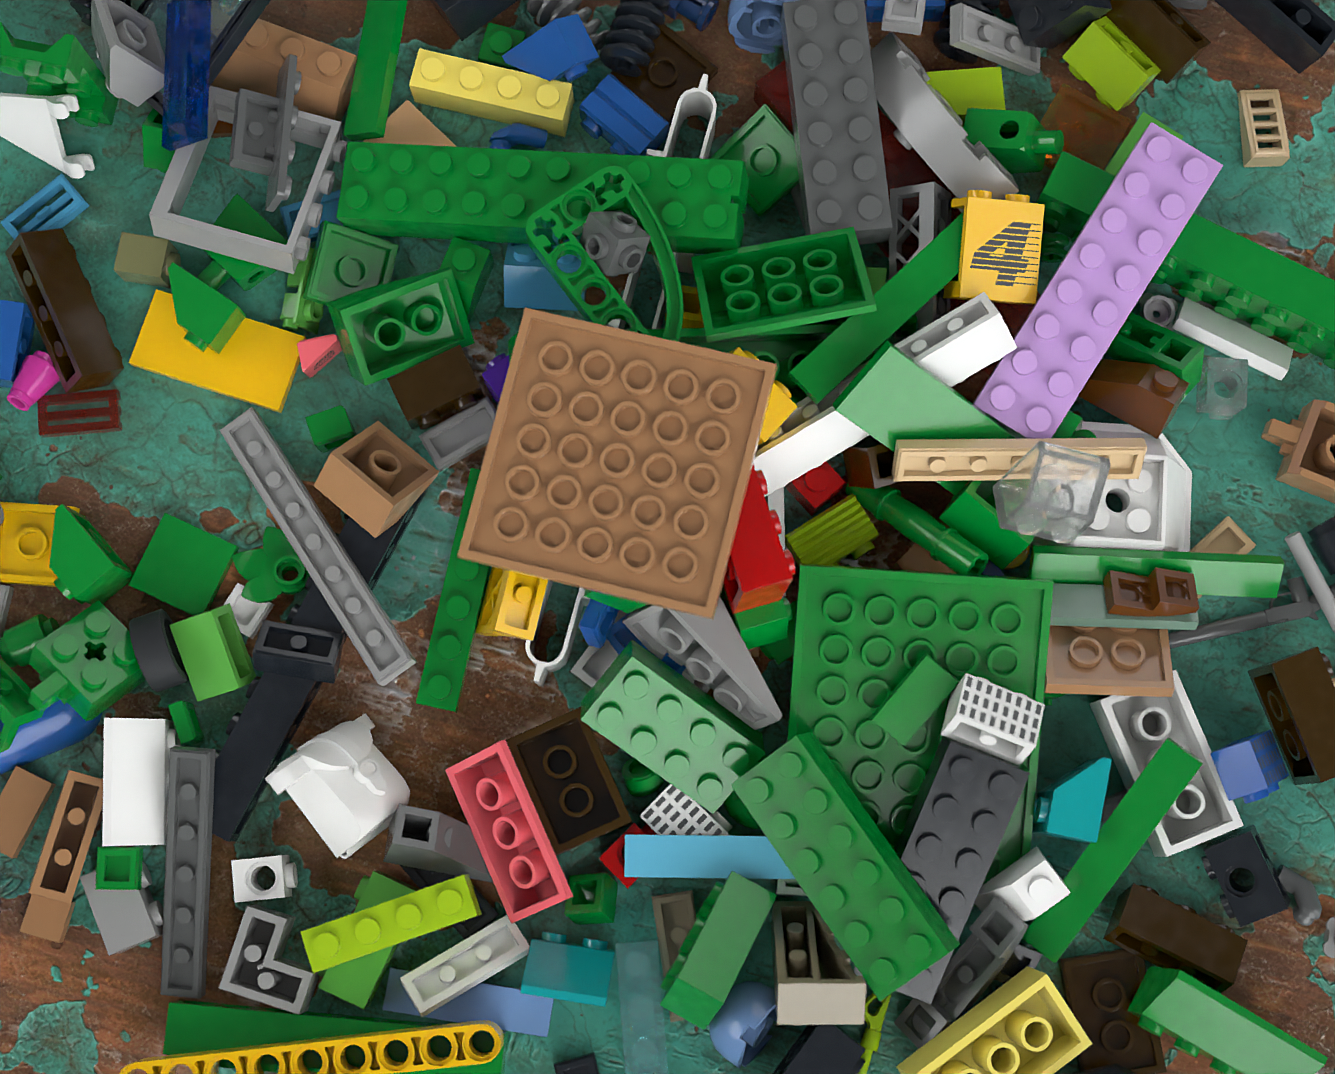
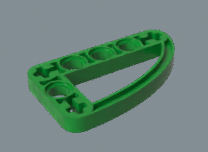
[526,166,683,342]

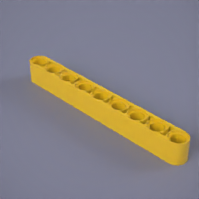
[119,1020,504,1074]

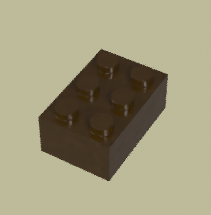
[1248,646,1335,785]
[506,707,632,856]

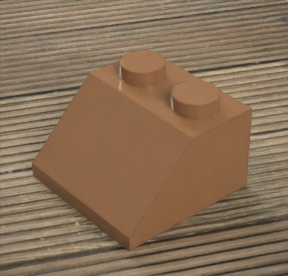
[314,421,439,538]

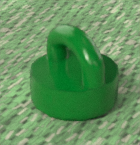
[621,757,665,797]

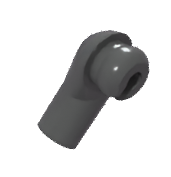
[1276,865,1322,926]

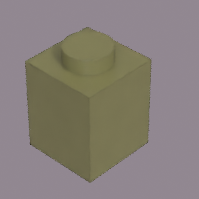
[114,232,181,288]

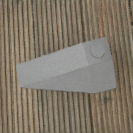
[622,596,783,730]

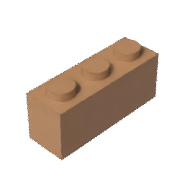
[28,770,103,904]

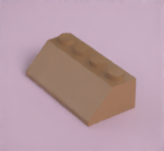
[189,1,357,122]

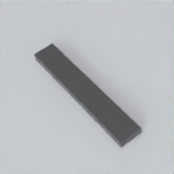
[160,746,215,999]

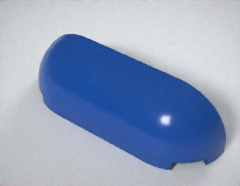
[0,700,102,775]

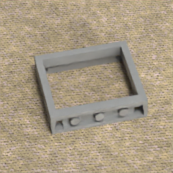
[149,86,347,274]

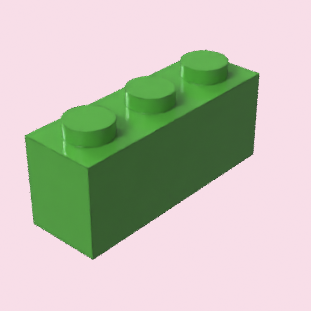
[318,870,420,1009]

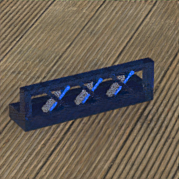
[162,0,212,151]

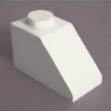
[974,846,1070,922]

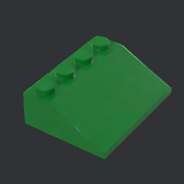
[691,227,877,343]

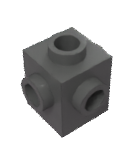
[579,210,651,277]

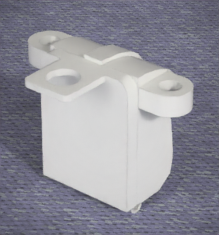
[265,713,410,859]

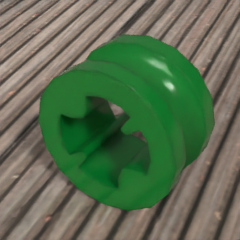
[1040,233,1069,263]

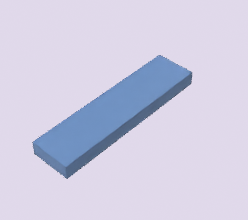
[383,967,554,1037]

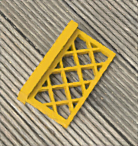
[475,567,548,640]

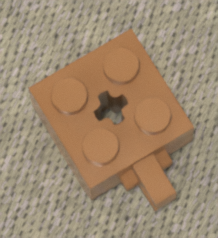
[1260,399,1335,504]

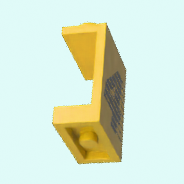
[943,190,1045,305]

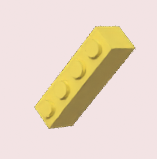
[409,48,574,137]

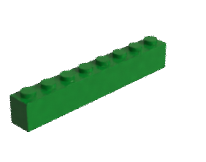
[163,999,508,1074]

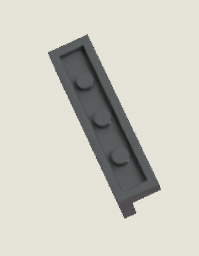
[888,182,952,345]

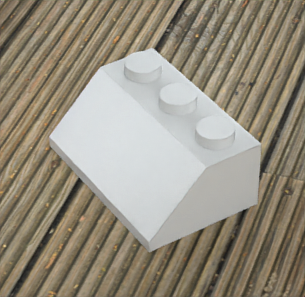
[102,718,181,846]

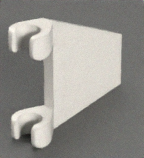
[0,93,95,179]

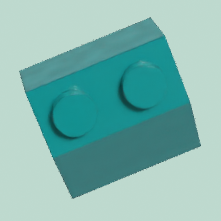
[1032,757,1112,843]
[520,931,615,1007]

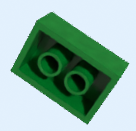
[659,871,777,1030]

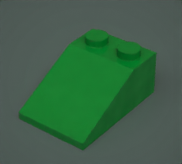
[327,267,475,386]

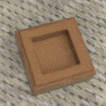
[19,894,76,943]

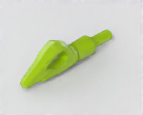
[858,993,892,1074]

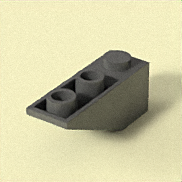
[383,804,493,883]

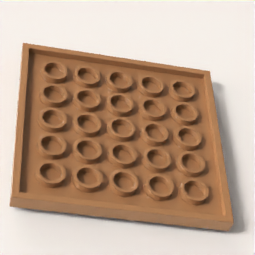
[458,308,777,620]

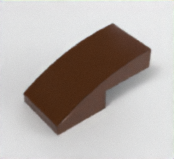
[1103,567,1199,617]

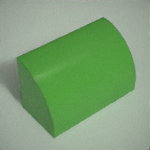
[169,603,256,702]

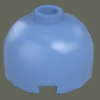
[728,0,800,54]
[709,981,777,1068]

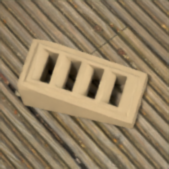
[1238,89,1290,167]

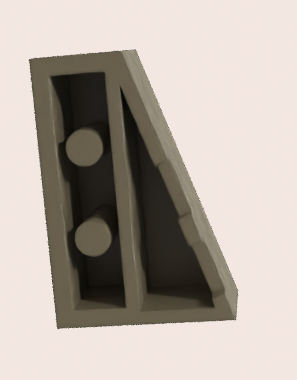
[771,901,866,1025]

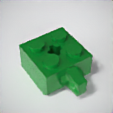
[28,600,146,721]

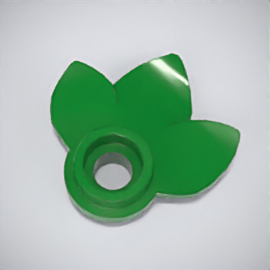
[232,526,310,603]

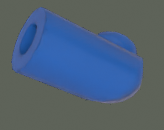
[489,123,547,149]

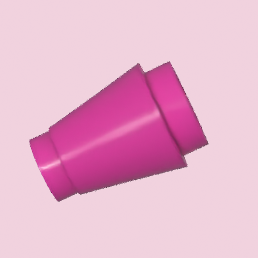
[7,351,60,411]

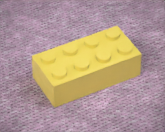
[896,966,1092,1074]

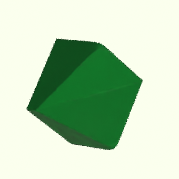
[305,405,357,453]
[564,872,618,925]

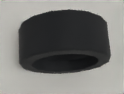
[129,609,189,692]

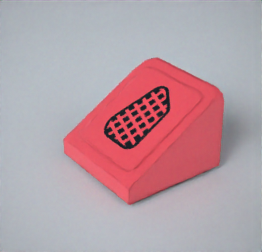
[297,334,342,378]

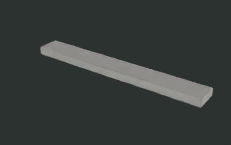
[219,407,417,686]

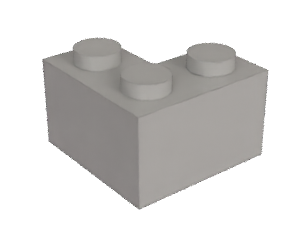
[219,904,319,1015]

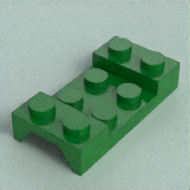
[0,22,119,127]

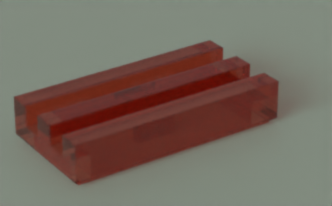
[37,389,122,438]

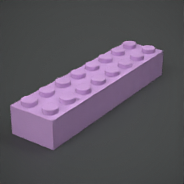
[973,122,1223,439]

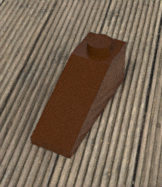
[1078,359,1190,439]

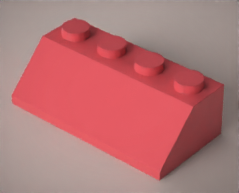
[445,740,573,924]

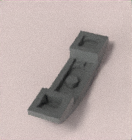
[894,897,1028,1049]

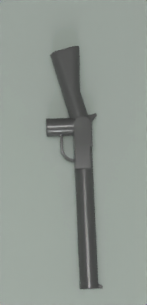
[1168,576,1335,649]

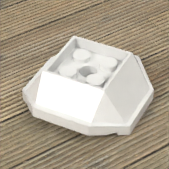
[1029,421,1192,552]

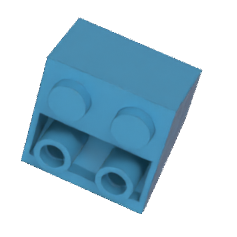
[504,243,587,311]

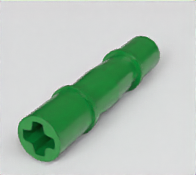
[846,483,988,575]

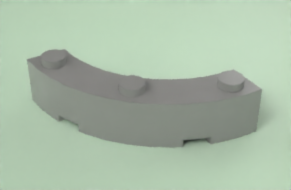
[871,31,1019,213]

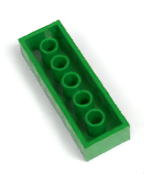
[731,732,960,1001]

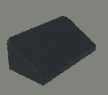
[252,620,345,683]

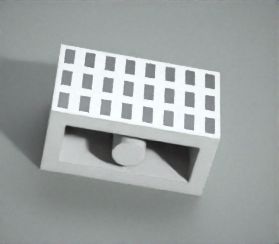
[941,673,1045,766]
[639,784,732,836]

